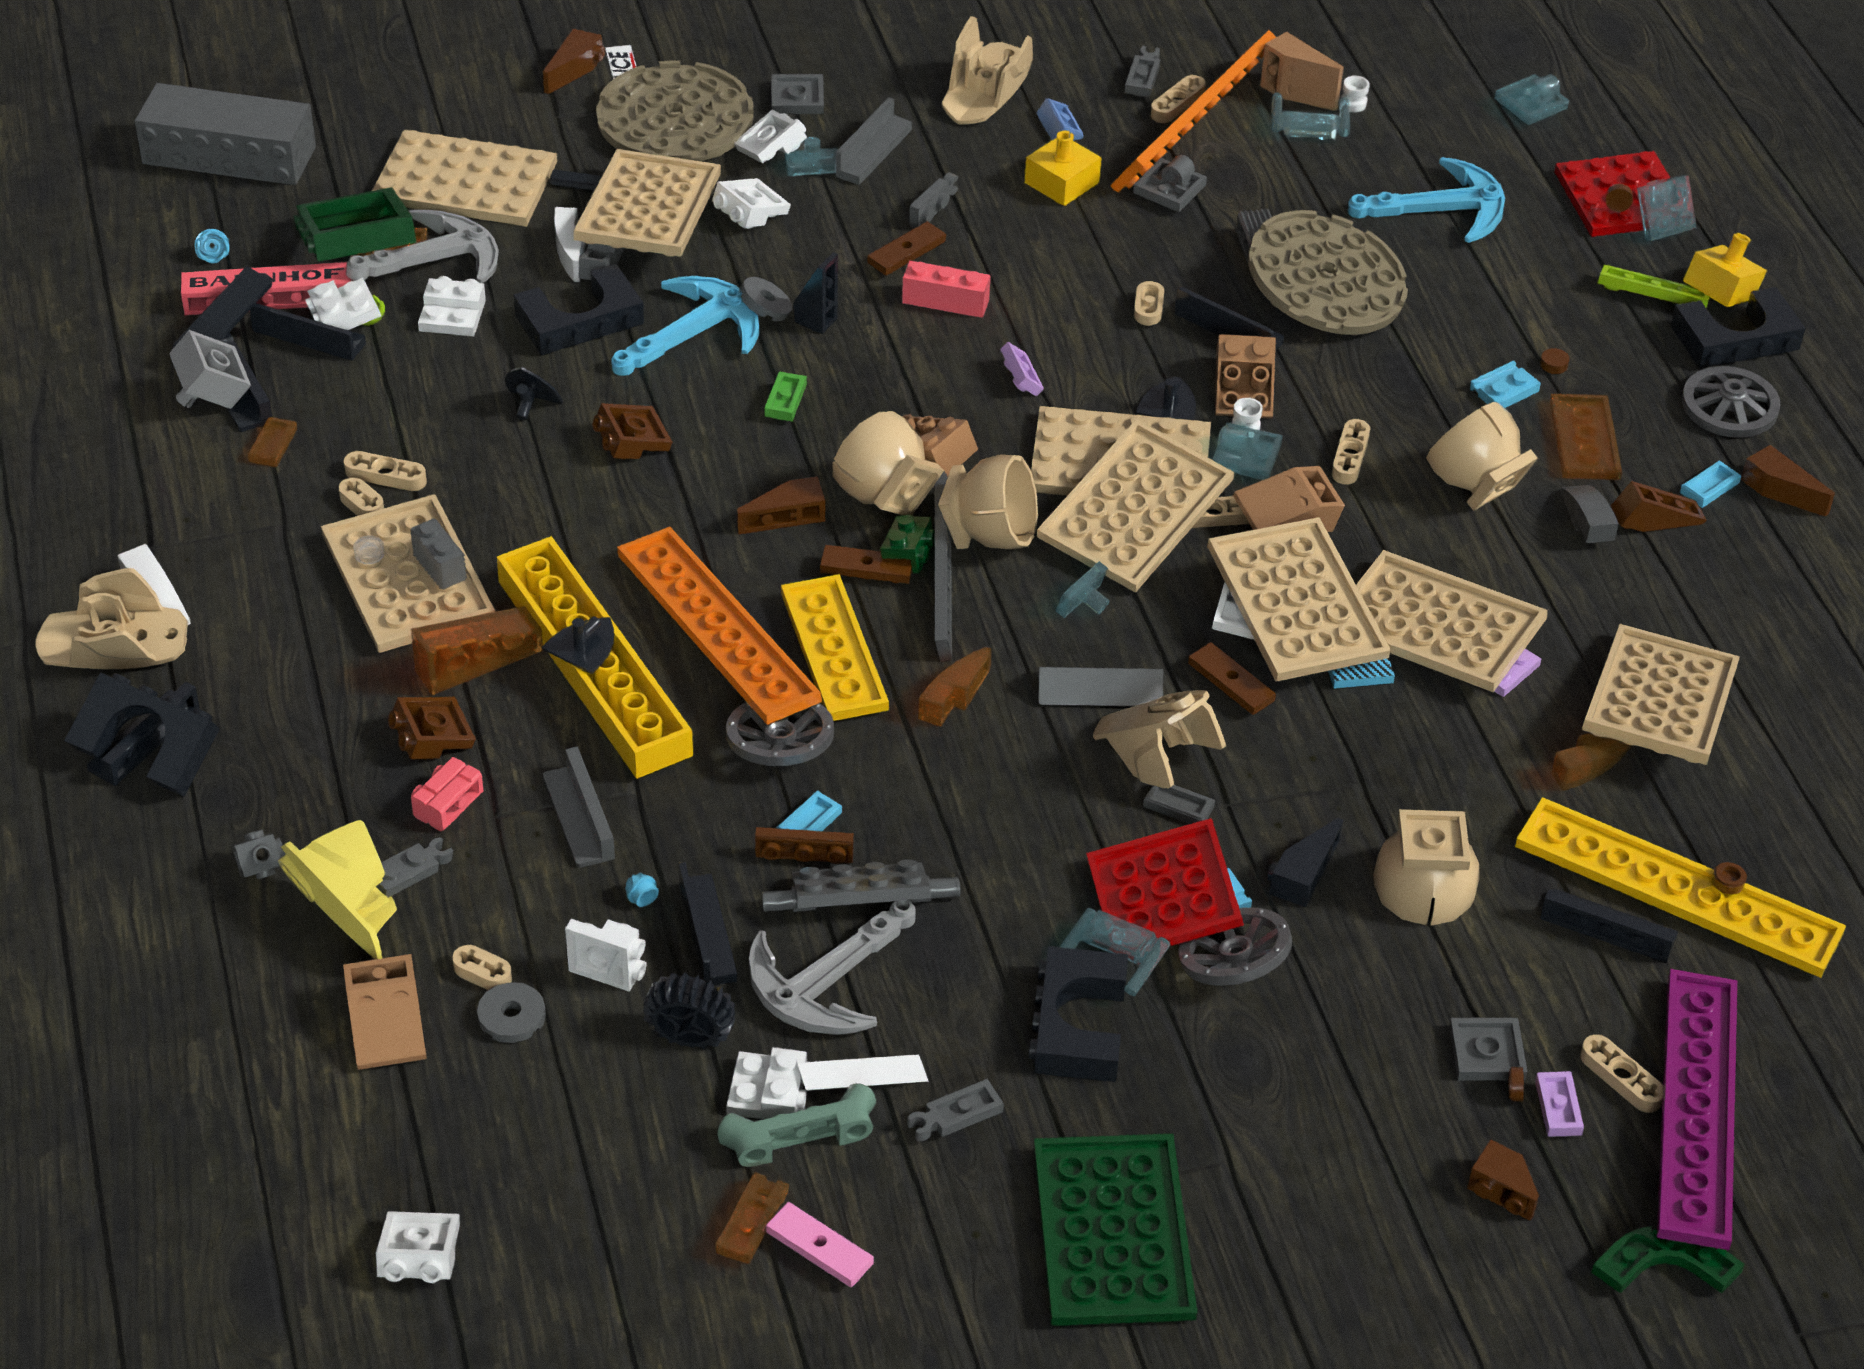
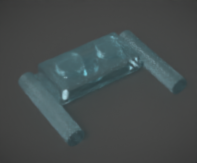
[1272,93,1350,139]
[1060,908,1170,996]

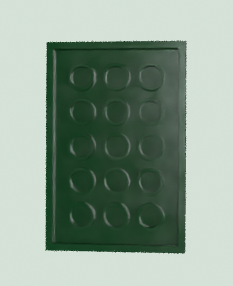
[1033,1134,1197,1326]

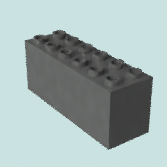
[135,83,316,185]

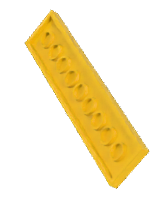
[1515,797,1846,978]

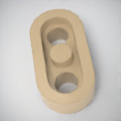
[1134,281,1164,326]

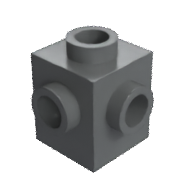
[231,829,285,879]

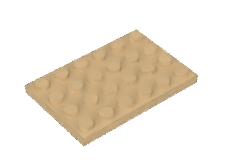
[372,130,557,227]
[574,149,721,257]
[1031,406,1211,496]
[1037,419,1234,593]
[321,494,496,653]
[1207,517,1391,681]
[1356,550,1547,692]
[1582,624,1740,765]

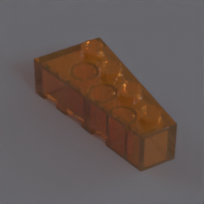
[411,606,543,695]

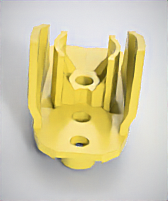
[278,820,397,960]

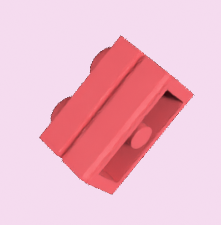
[411,757,484,832]

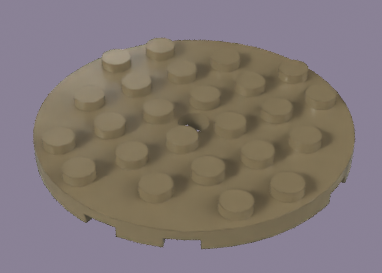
[596,61,754,162]
[1248,210,1408,335]

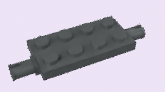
[762,860,960,912]

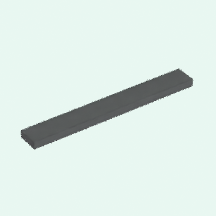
[935,471,952,662]

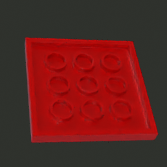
[1554,151,1694,237]
[1086,818,1244,958]

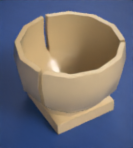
[1426,402,1538,511]
[832,411,945,515]
[938,455,1038,550]
[1374,809,1479,926]

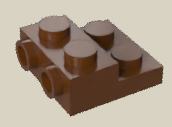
[593,403,673,459]
[388,697,476,759]

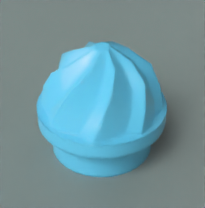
[625,873,659,907]

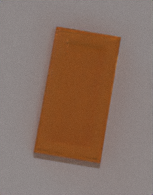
[248,417,297,467]

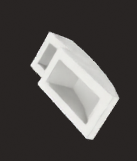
[554,207,586,282]
[118,544,191,625]

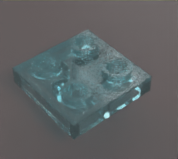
[1495,74,1569,125]
[1637,175,1697,241]
[1213,423,1283,480]

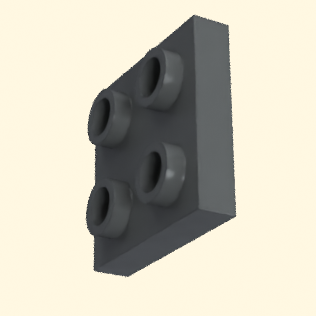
[1133,155,1207,212]

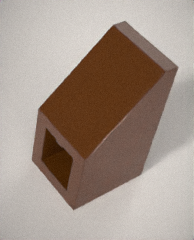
[1467,1140,1539,1221]

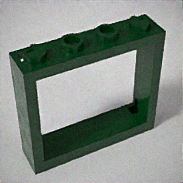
[293,187,417,262]

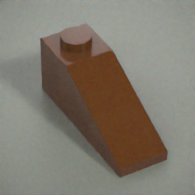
[543,28,605,94]
[1741,445,1835,516]
[737,476,825,535]
[1610,481,1707,532]

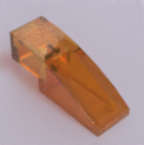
[918,647,991,727]
[1551,733,1632,791]

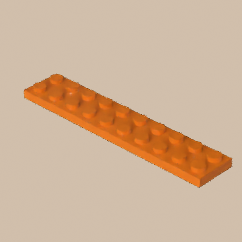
[1110,30,1276,192]
[617,527,822,725]

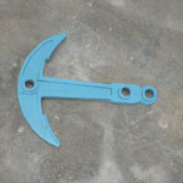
[1348,157,1505,243]
[611,276,759,376]

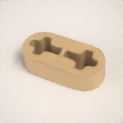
[339,477,384,516]
[453,945,512,990]

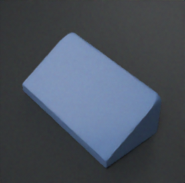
[1037,98,1084,140]

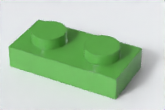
[765,371,807,421]

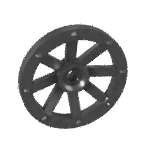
[1682,366,1780,438]
[726,702,834,766]
[1179,907,1292,986]

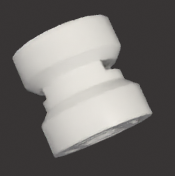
[1341,76,1369,112]
[1231,398,1263,438]

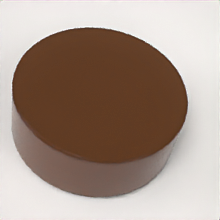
[1605,184,1633,212]
[1540,348,1570,374]
[1712,862,1747,895]
[1508,1067,1524,1101]

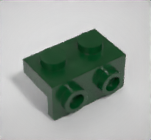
[880,515,935,574]

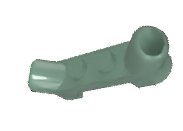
[717,1083,876,1167]

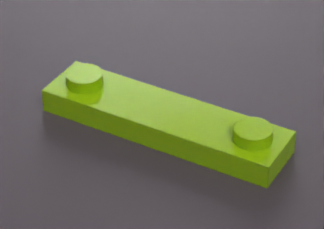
[1598,265,1710,308]

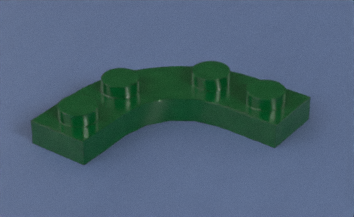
[1591,1226,1745,1294]

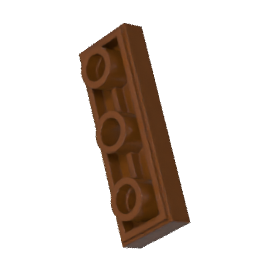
[867,221,946,276]
[820,545,912,584]
[1188,642,1276,715]
[755,827,854,864]

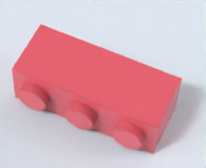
[902,261,990,318]

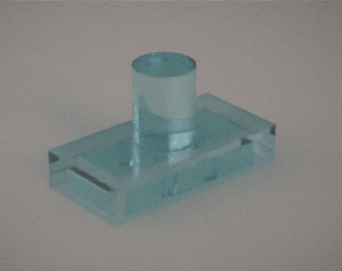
[784,137,837,176]
[1055,561,1110,618]

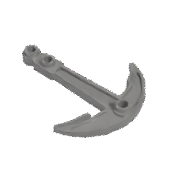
[346,210,499,283]
[749,900,916,1035]

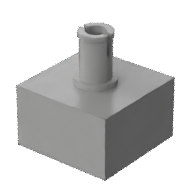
[169,330,251,409]

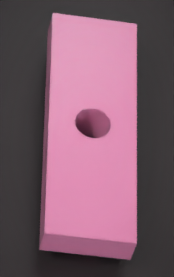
[766,1202,874,1288]

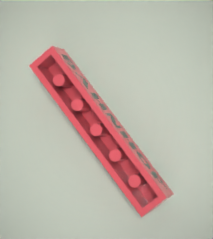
[181,262,353,316]

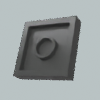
[771,74,824,114]
[1449,1018,1527,1080]

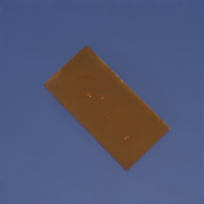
[1550,394,1622,480]

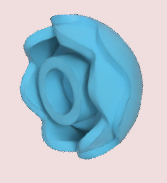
[195,229,229,263]

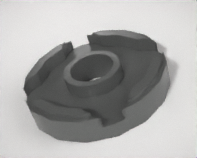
[739,277,792,321]
[477,982,546,1043]

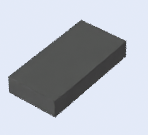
[1143,785,1215,824]

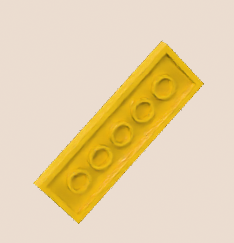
[781,574,889,721]

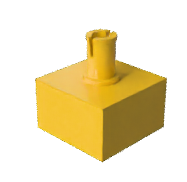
[1025,130,1101,206]
[1683,233,1767,307]

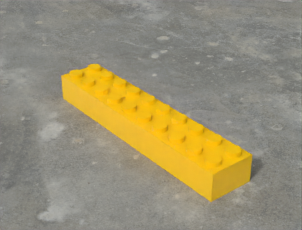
[497,536,693,779]

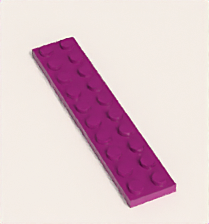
[1657,969,1737,1250]

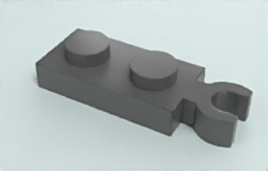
[1125,46,1160,97]
[909,172,958,229]
[376,837,453,898]
[907,1079,1004,1142]

